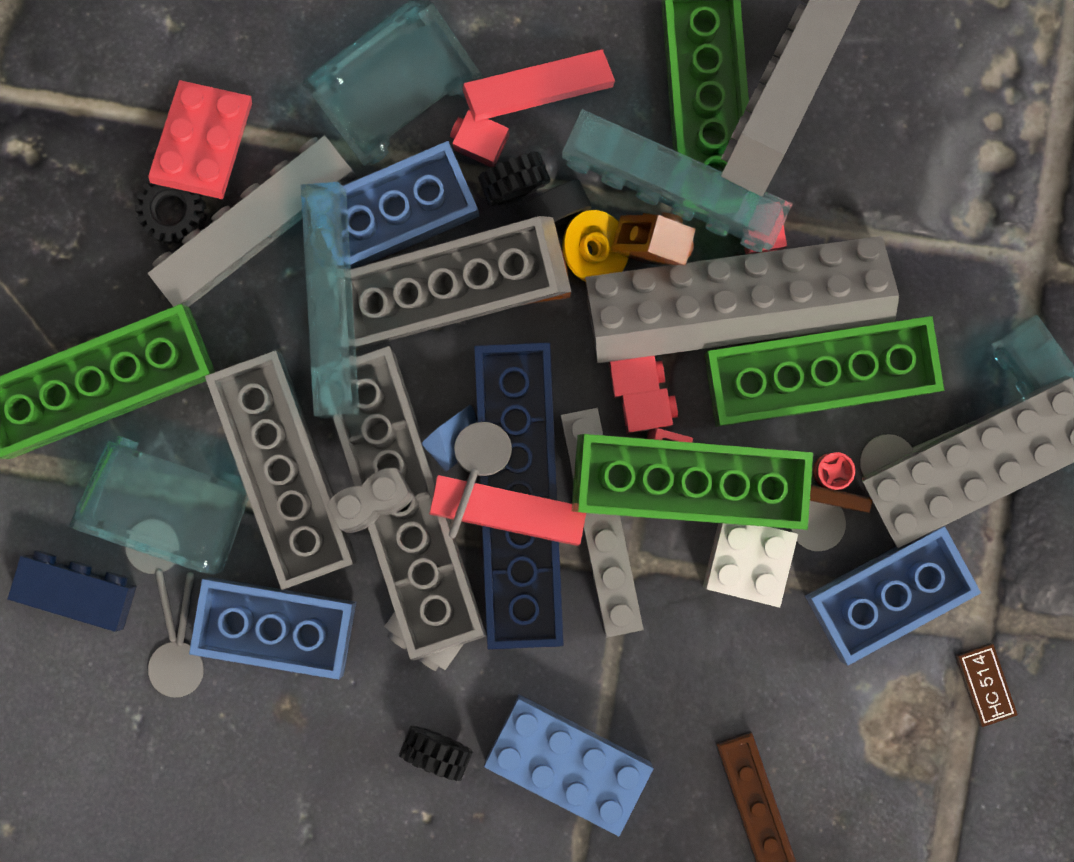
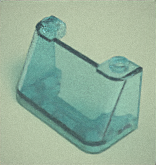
[302,0,483,166]
[69,436,248,574]

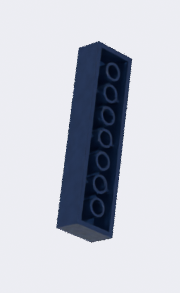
[474,343,564,650]

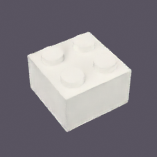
[703,523,798,608]

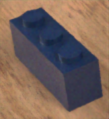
[7,550,137,632]

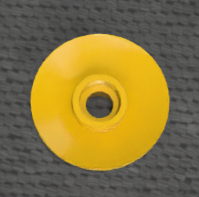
[562,210,628,282]

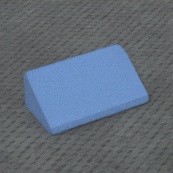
[422,405,477,472]

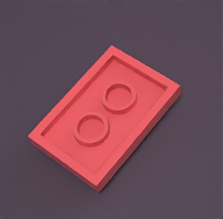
[148,80,252,199]

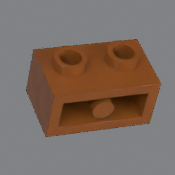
[611,212,696,265]

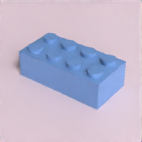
[310,141,479,272]
[805,526,981,665]
[189,577,356,680]
[484,694,654,836]

